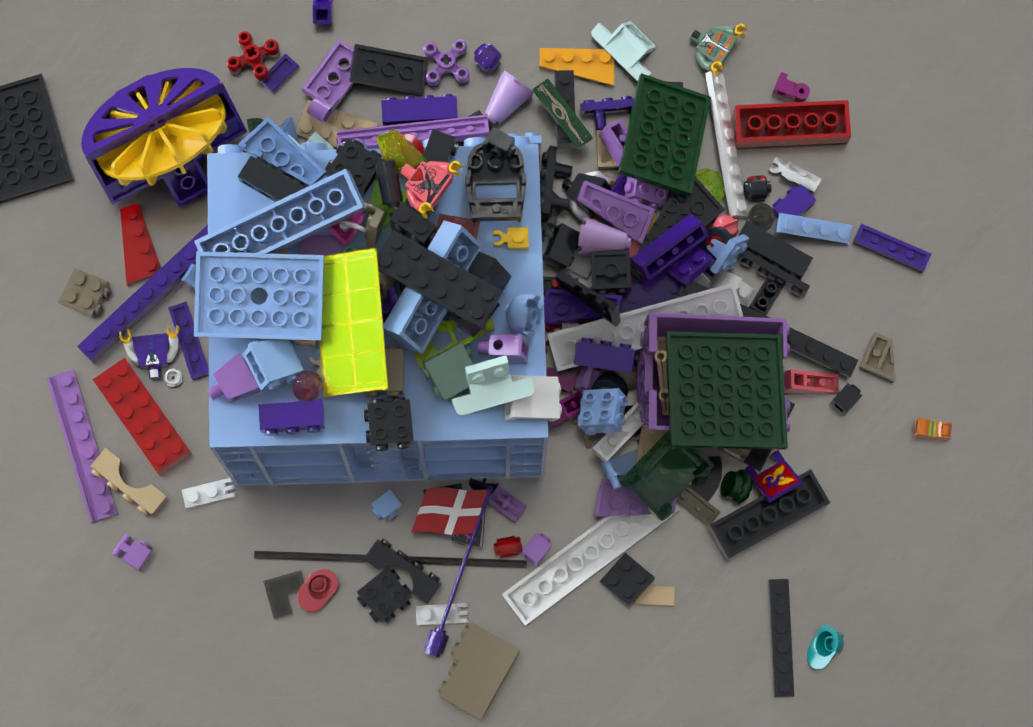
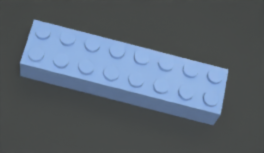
[194,169,367,254]

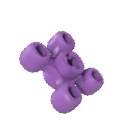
[423,39,470,86]

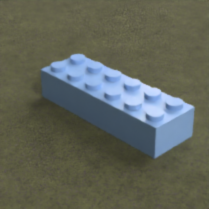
[383,220,484,354]

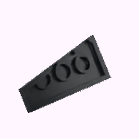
[555,271,621,327]

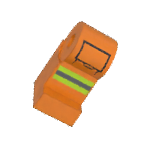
[914,418,952,440]

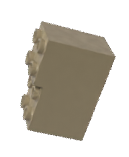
[438,622,520,721]

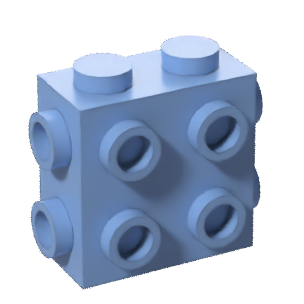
[243,339,304,391]
[577,388,627,435]

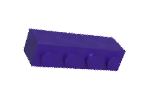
[381,94,458,126]
[630,214,709,280]

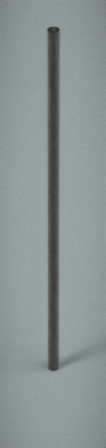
[254,551,527,568]

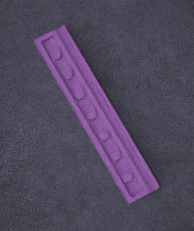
[337,115,489,149]
[47,369,118,524]

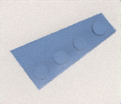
[238,117,326,187]

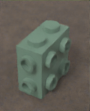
[422,343,477,402]

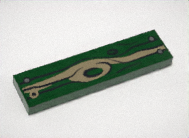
[533,78,593,150]

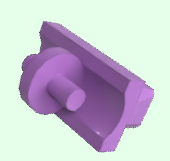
[488,486,527,522]

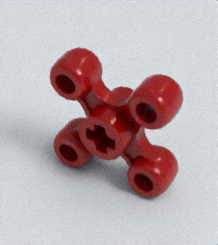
[226,31,280,81]

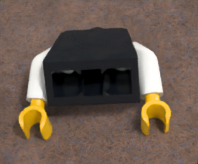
[562,171,616,223]

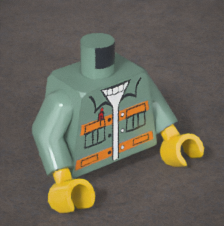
[690,24,748,76]

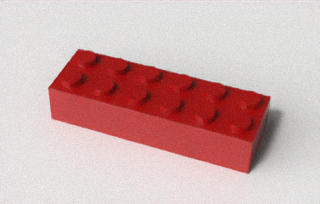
[733,100,851,148]
[93,358,192,476]

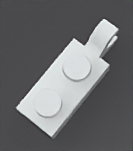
[769,157,822,192]

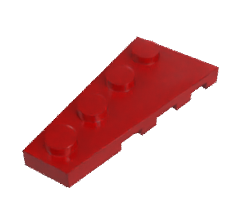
[120,203,161,286]

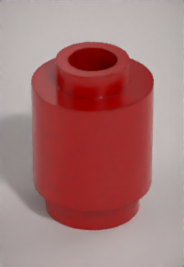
[493,536,523,558]

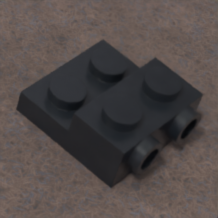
[591,250,631,296]

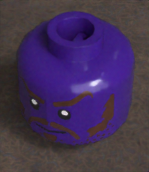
[474,43,502,71]

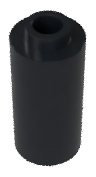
[375,160,403,209]

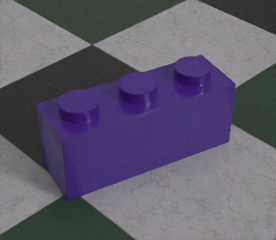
[573,337,635,373]
[258,400,325,436]

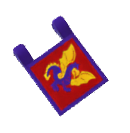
[745,450,803,503]

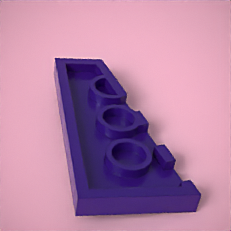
[544,288,623,325]

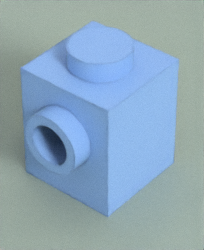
[371,490,402,521]

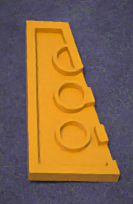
[539,48,614,88]

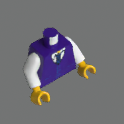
[119,325,179,379]

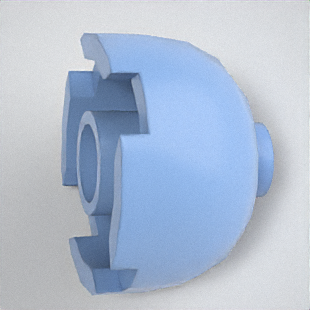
[505,294,543,337]

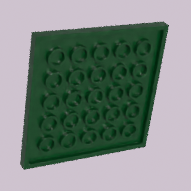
[665,331,788,450]

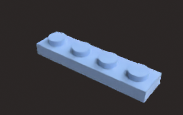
[776,213,852,244]

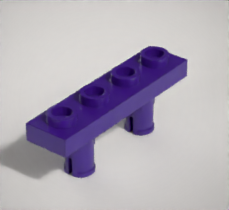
[580,96,634,131]

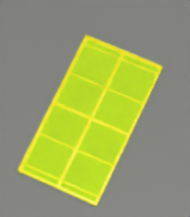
[319,248,388,397]

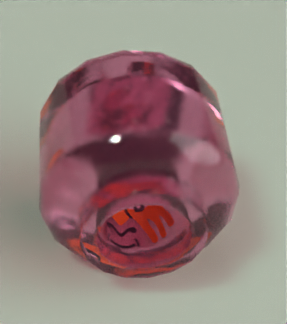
[292,370,322,401]

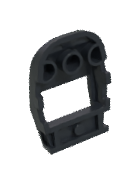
[465,143,526,223]

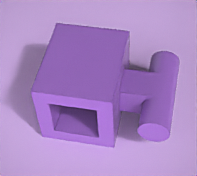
[574,366,600,396]
[112,534,154,572]

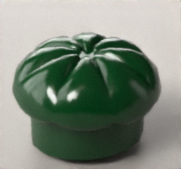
[721,469,752,503]

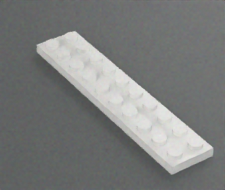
[547,282,743,371]
[502,480,680,626]

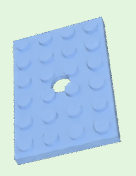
[194,251,324,341]

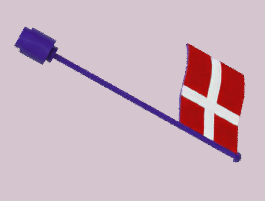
[411,486,494,658]

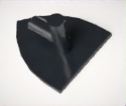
[688,456,722,501]

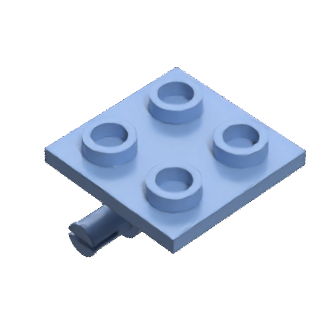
[601,449,650,490]

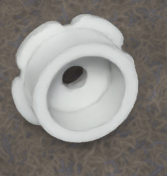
[164,368,183,387]

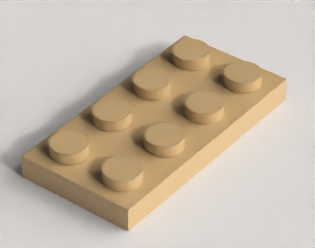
[296,100,379,150]

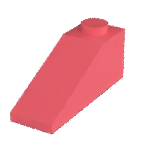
[784,369,839,394]

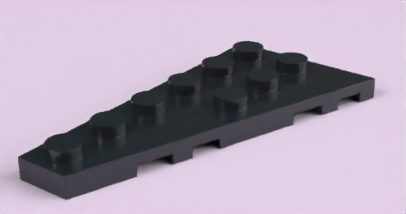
[630,176,725,283]

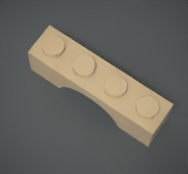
[91,448,166,515]

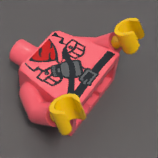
[400,161,464,219]

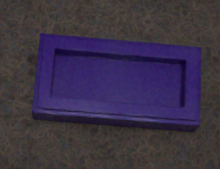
[260,53,299,94]

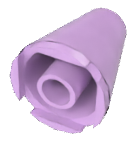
[485,71,534,124]
[578,217,631,256]

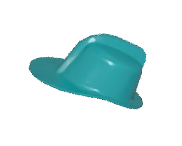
[807,625,844,669]

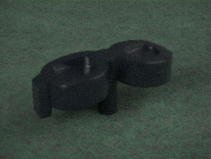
[469,477,499,494]

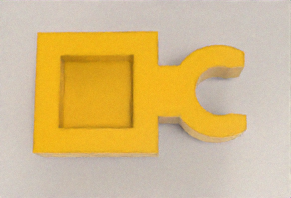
[493,227,529,250]

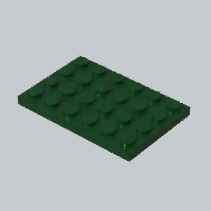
[618,73,711,197]

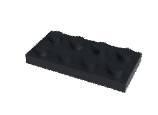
[349,44,428,95]

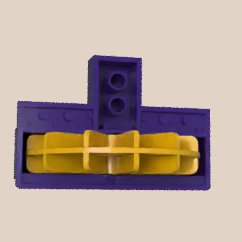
[81,68,247,206]

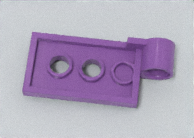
[302,39,354,123]

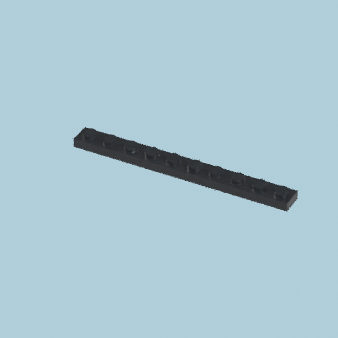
[677,281,858,378]

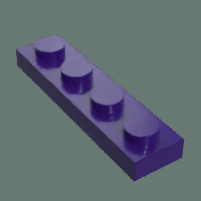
[853,223,931,272]
[168,302,209,380]

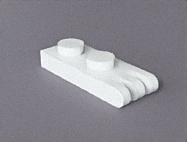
[182,478,237,509]
[416,603,469,626]

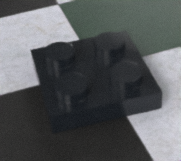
[600,553,655,608]

